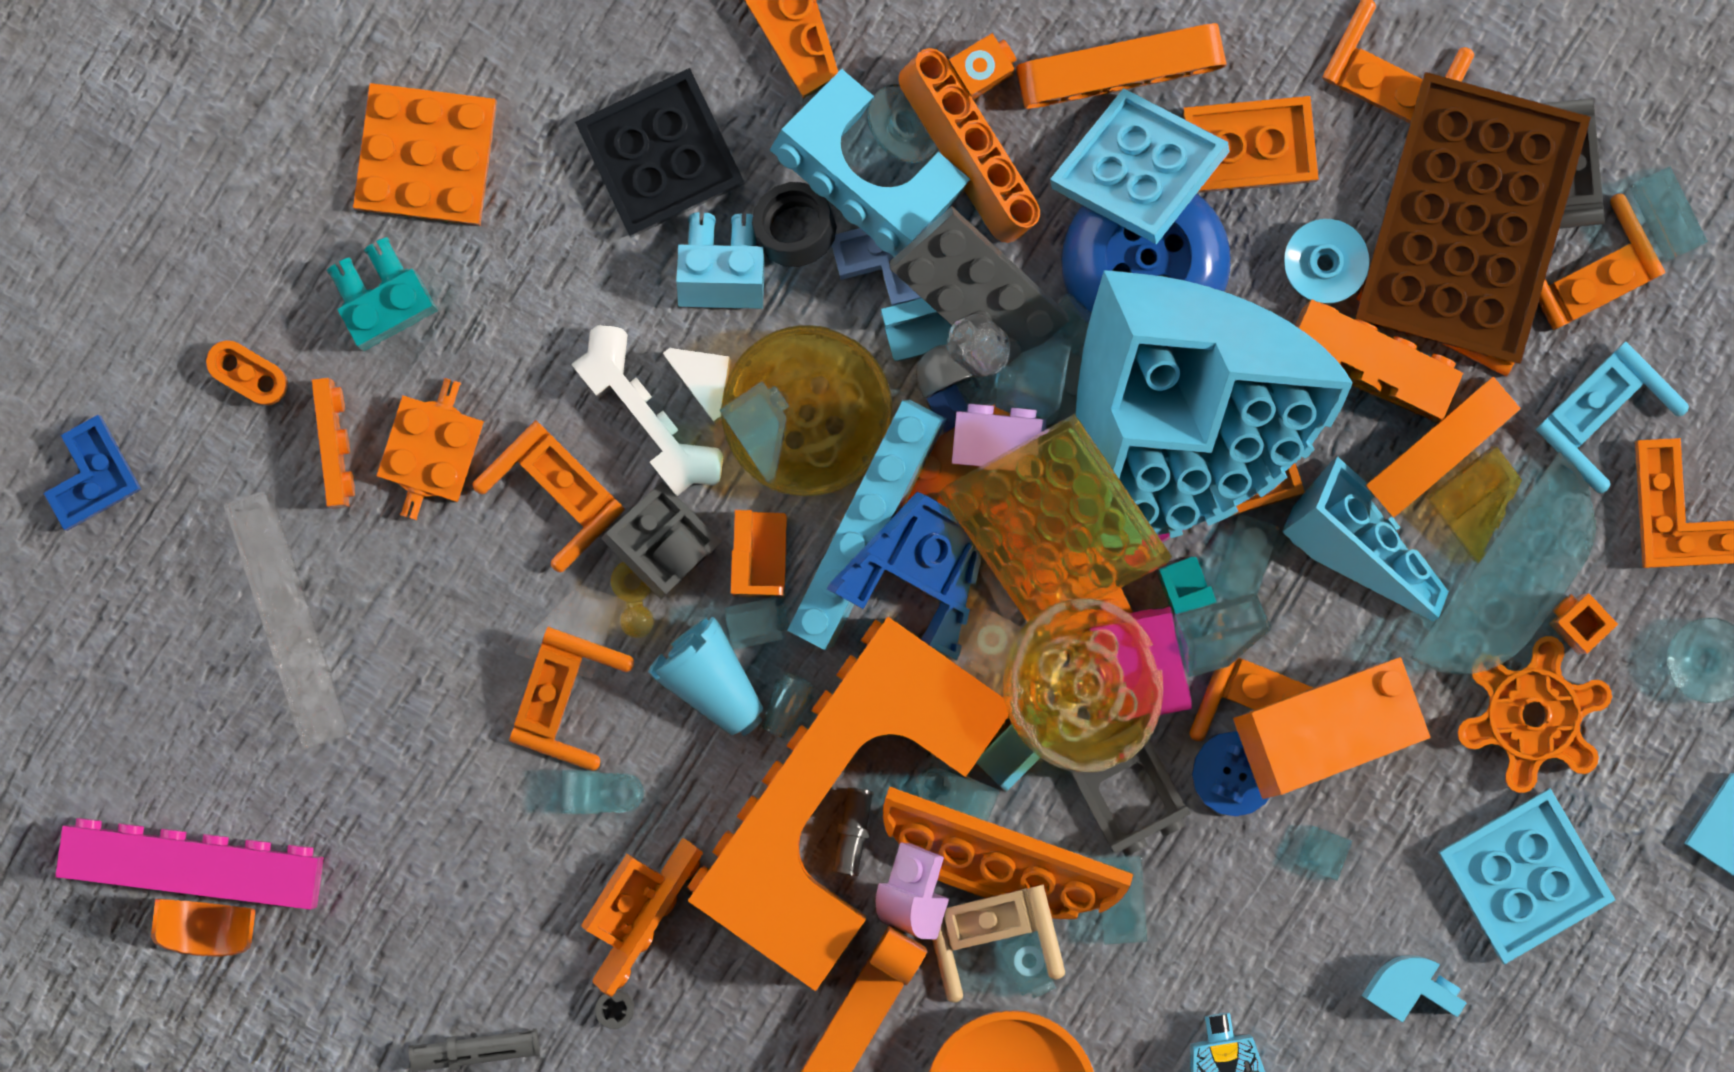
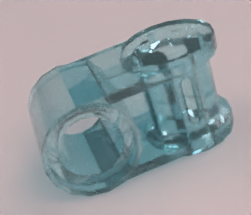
[915,766,1000,822]
[561,770,645,814]

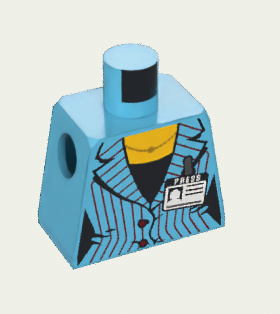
[1190,1013,1265,1072]

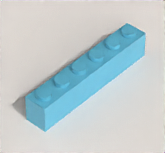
[787,400,948,650]

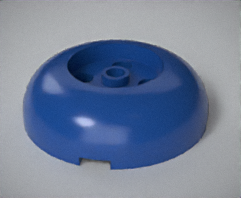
[1061,194,1231,323]

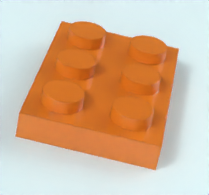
[1182,96,1319,193]

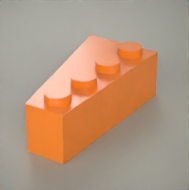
[1295,299,1463,423]

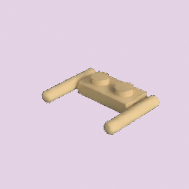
[932,885,1065,1003]

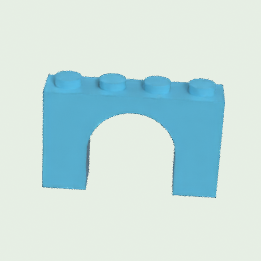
[770,69,970,257]

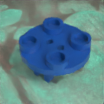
[1192,731,1269,817]

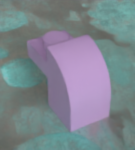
[876,843,949,939]

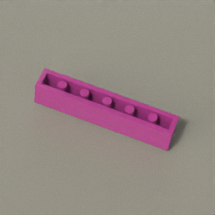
[55,818,324,910]

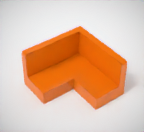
[731,510,787,598]

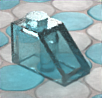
[994,334,1072,419]
[719,381,789,484]
[1175,592,1270,677]

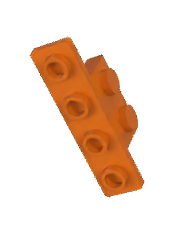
[581,838,703,997]

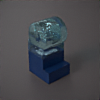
[926,366,1012,434]

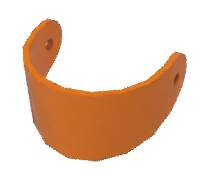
[151,899,255,957]

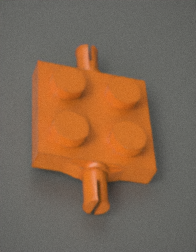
[376,378,484,520]

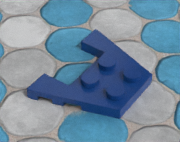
[827,492,987,661]

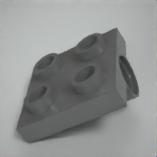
[601,481,722,599]

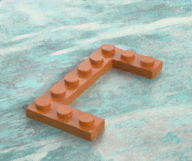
[1635,438,1734,568]

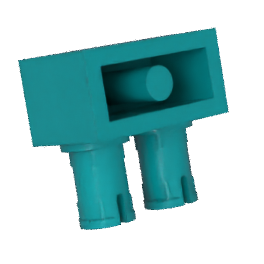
[326,237,438,351]

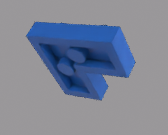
[44,415,142,531]

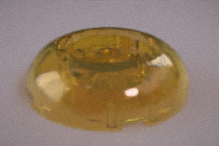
[721,325,892,497]
[1003,598,1164,772]

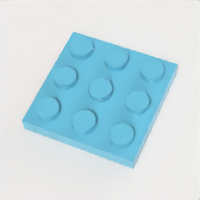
[1050,88,1230,244]
[1438,788,1615,964]

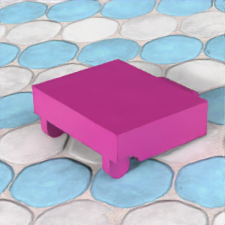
[1073,606,1192,725]

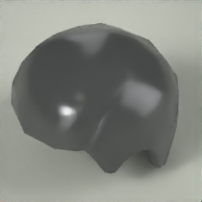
[916,344,981,398]

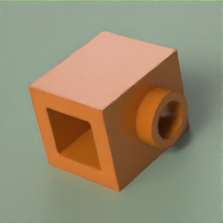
[1549,593,1618,655]

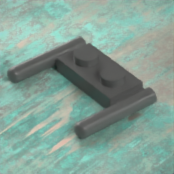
[1543,98,1605,229]

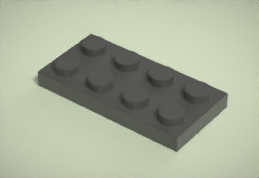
[889,206,1069,375]

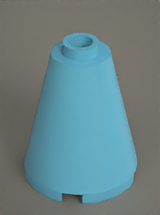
[648,617,763,736]

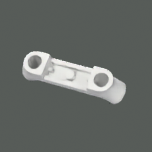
[571,325,723,496]

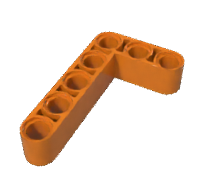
[801,926,927,1072]

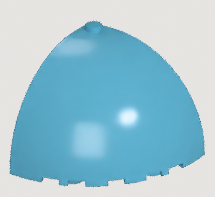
[1075,270,1352,546]

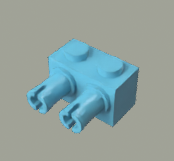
[676,212,765,309]

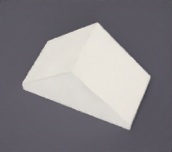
[663,348,731,425]

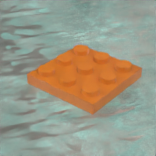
[353,83,497,226]

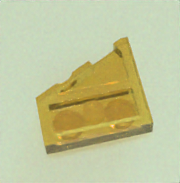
[1426,446,1522,563]

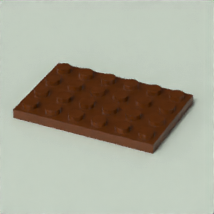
[1355,72,1591,364]

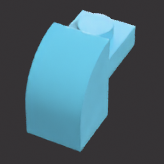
[1361,955,1467,1022]

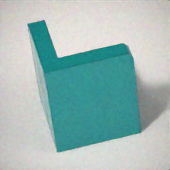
[1156,556,1217,618]

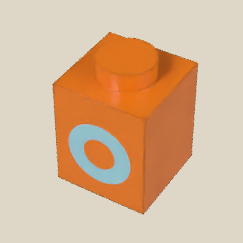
[949,33,1017,100]

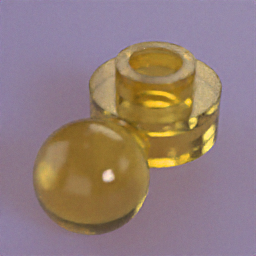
[611,562,654,638]

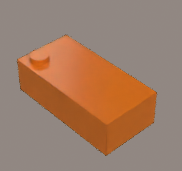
[1233,657,1431,799]

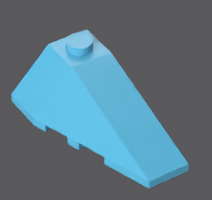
[1282,456,1449,622]

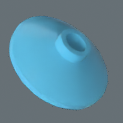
[1284,219,1369,304]

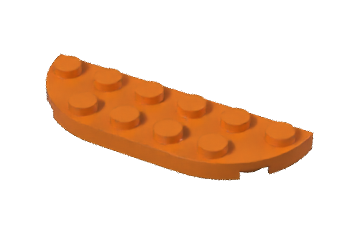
[883,786,1133,920]

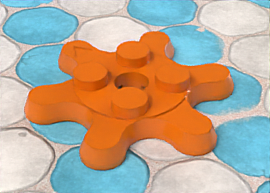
[1457,636,1612,793]

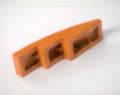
[1365,376,1521,518]

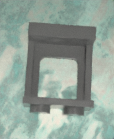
[1065,722,1191,857]

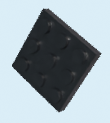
[575,68,745,238]

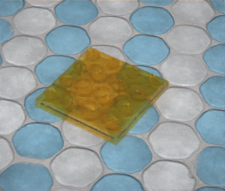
[939,414,1172,633]

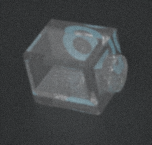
[960,608,1023,677]

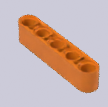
[1016,23,1227,109]
[898,48,1040,243]

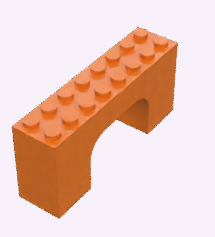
[687,617,1015,991]

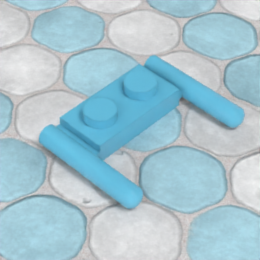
[1535,341,1689,493]

